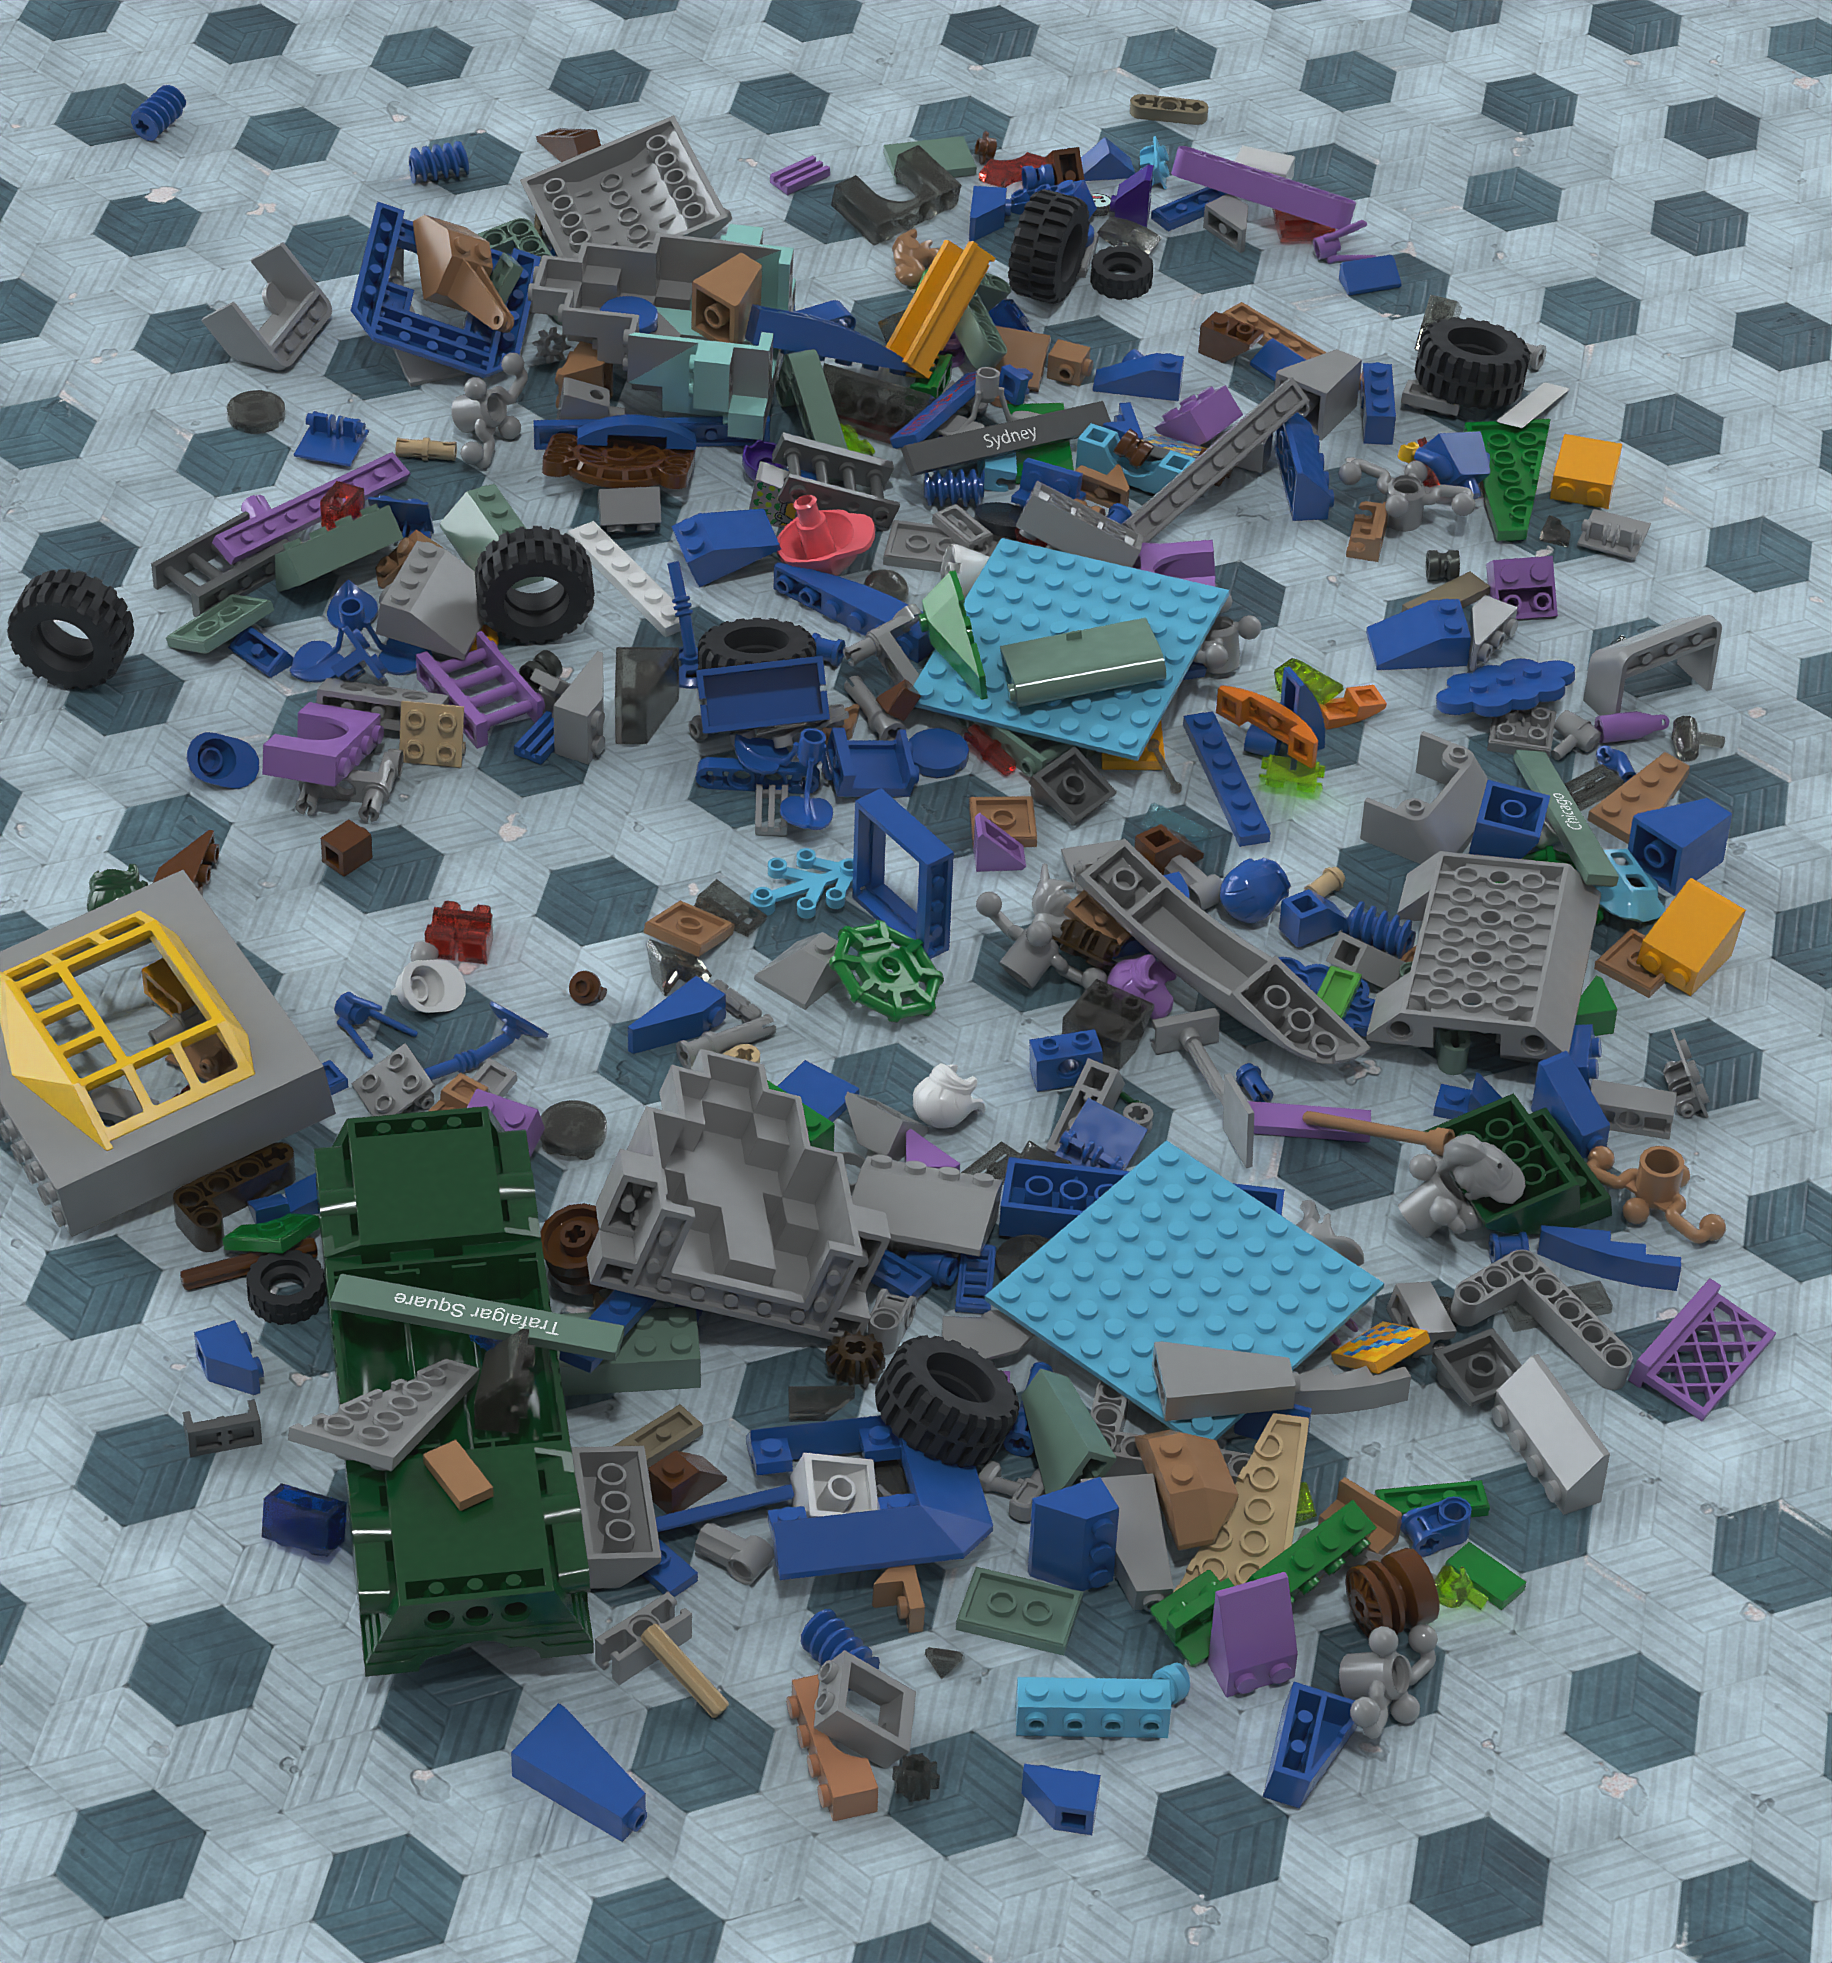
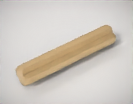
[641,1624,729,1718]

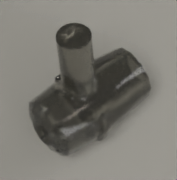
[1671,716,1725,762]

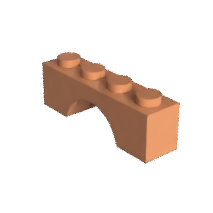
[786,1674,878,1822]

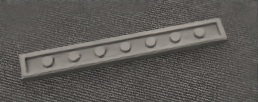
[1122,377,1310,543]

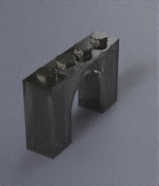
[831,145,962,246]

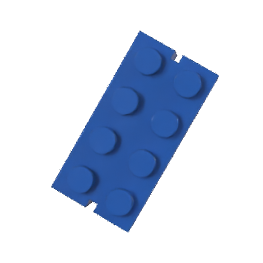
[696,656,830,735]

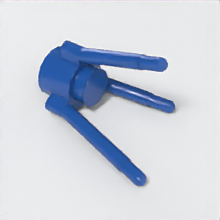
[334,991,418,1059]

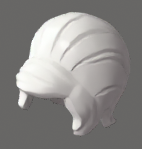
[913,1063,986,1128]

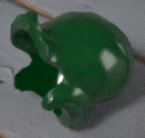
[87,864,148,912]

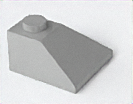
[754,932,841,1010]
[845,1092,930,1161]

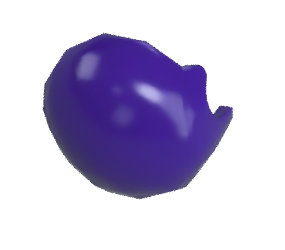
[742,440,787,481]

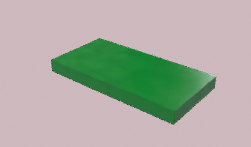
[1006,403,1074,484]

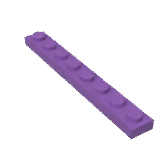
[212,452,411,565]

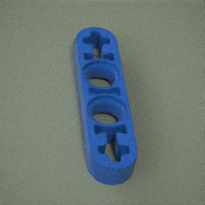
[695,757,820,794]

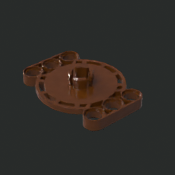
[542,433,695,489]

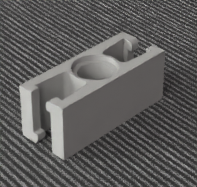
[1591,1079,1677,1140]
[595,1592,692,1685]

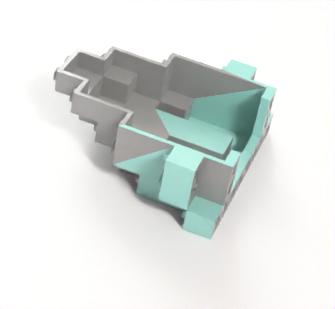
[528,224,796,440]

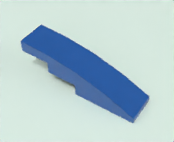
[1537,1225,1681,1291]

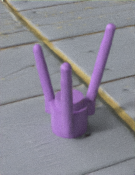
[1313,220,1376,264]

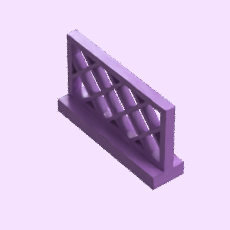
[1628,1278,1776,1421]

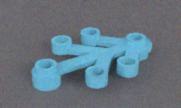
[750,848,853,919]

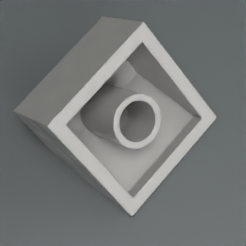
[597,487,661,533]

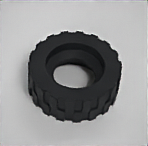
[1090,245,1154,300]
[246,1249,326,1325]

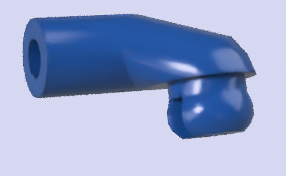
[1596,745,1636,783]

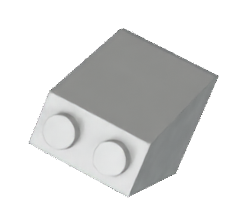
[1274,349,1362,441]

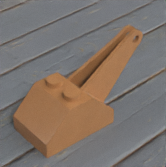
[413,214,514,333]

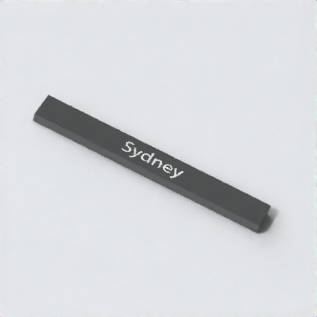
[901,401,1111,476]

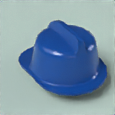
[186,732,259,789]

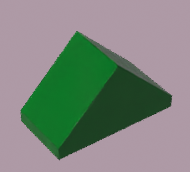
[1575,975,1618,1036]

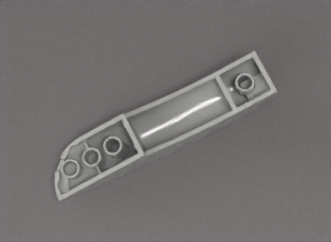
[1077,838,1371,1064]

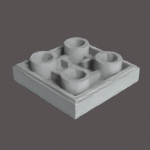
[1487,707,1557,759]

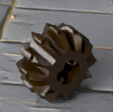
[825,1329,886,1389]

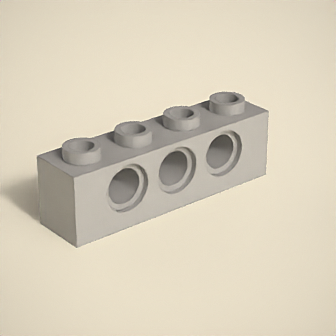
[316,678,449,731]

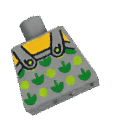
[749,461,797,527]

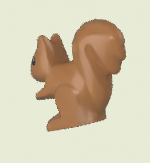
[892,228,940,286]

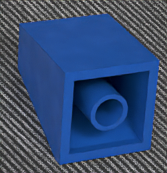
[1468,780,1550,859]
[1625,798,1732,896]

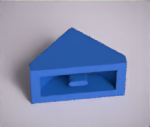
[1081,137,1135,181]

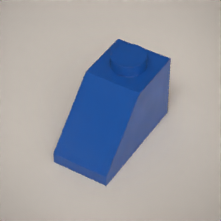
[969,186,1012,241]

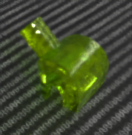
[1434,1565,1489,1610]

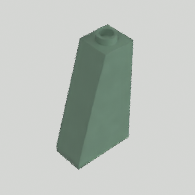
[1021,1368,1117,1494]

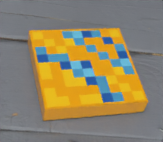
[1331,1321,1431,1374]

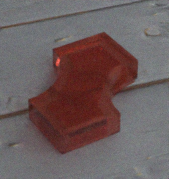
[979,152,1046,188]

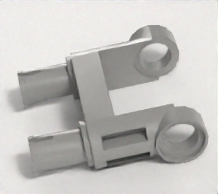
[843,604,922,685]
[295,749,404,822]

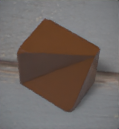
[876,679,921,721]

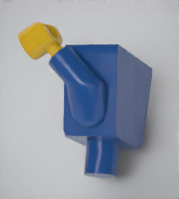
[1397,431,1490,500]

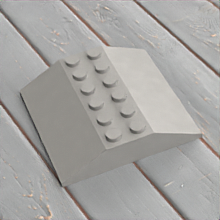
[520,115,729,258]

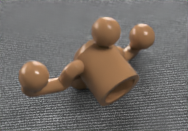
[1587,1146,1726,1244]

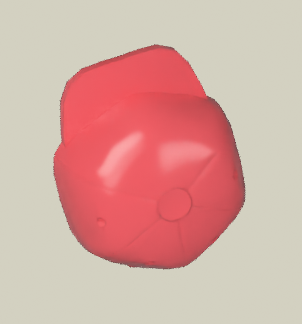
[777,495,876,576]

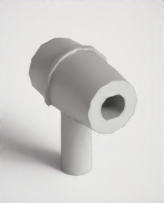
[1551,710,1601,760]

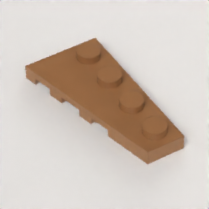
[1588,752,1690,844]

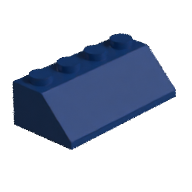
[1274,412,1334,521]

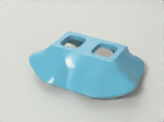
[1576,849,1666,923]

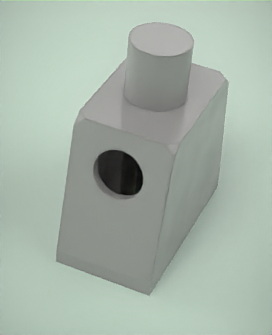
[556,377,625,420]

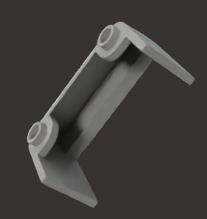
[201,242,332,371]
[1583,615,1722,716]
[1360,731,1489,864]

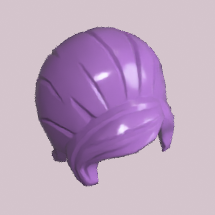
[1107,954,1177,1020]

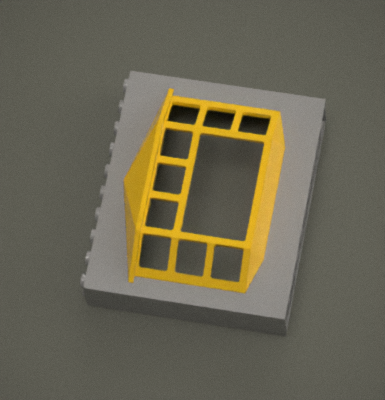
[0,870,336,1237]

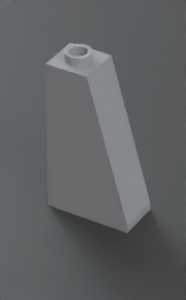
[1152,1341,1301,1421]
[1080,1474,1174,1612]

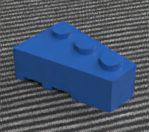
[1263,1682,1358,1808]

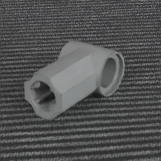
[1164,855,1222,910]
[695,1523,774,1585]

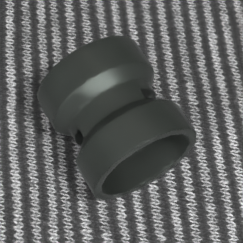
[1426,550,1460,580]
[519,650,563,692]

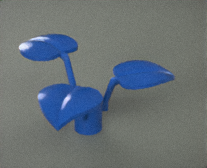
[289,579,433,682]
[734,728,834,830]

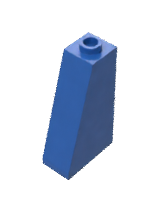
[511,1703,647,1842]

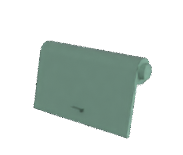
[1000,617,1166,708]

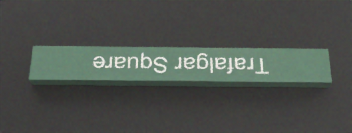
[331,1274,624,1361]

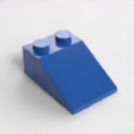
[671,508,781,587]
[1366,599,1471,670]

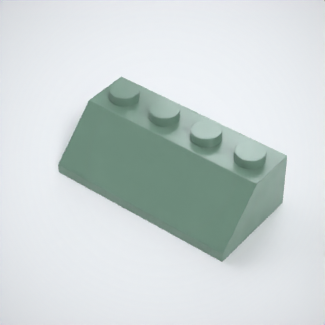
[440,483,544,589]
[275,504,404,592]

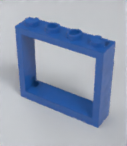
[852,788,954,959]

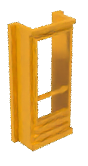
[885,240,996,379]

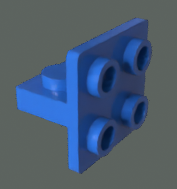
[1011,458,1086,508]
[331,626,389,684]

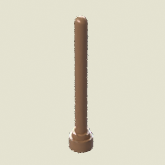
[1302,1111,1455,1156]

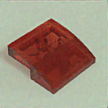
[1272,208,1336,242]

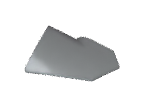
[942,1310,1035,1360]

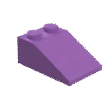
[1208,1572,1298,1698]

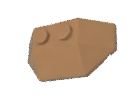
[1135,1430,1239,1551]

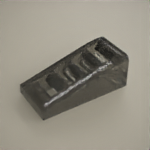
[694,879,768,937]

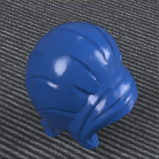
[1220,857,1291,923]

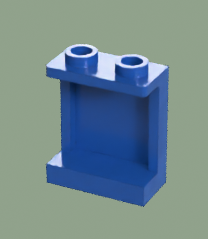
[826,728,919,797]

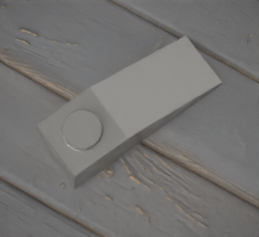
[1046,1058,1125,1154]

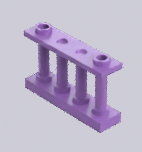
[416,631,545,749]

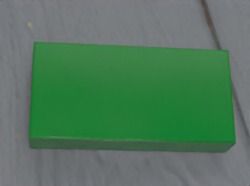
[1444,1542,1526,1610]

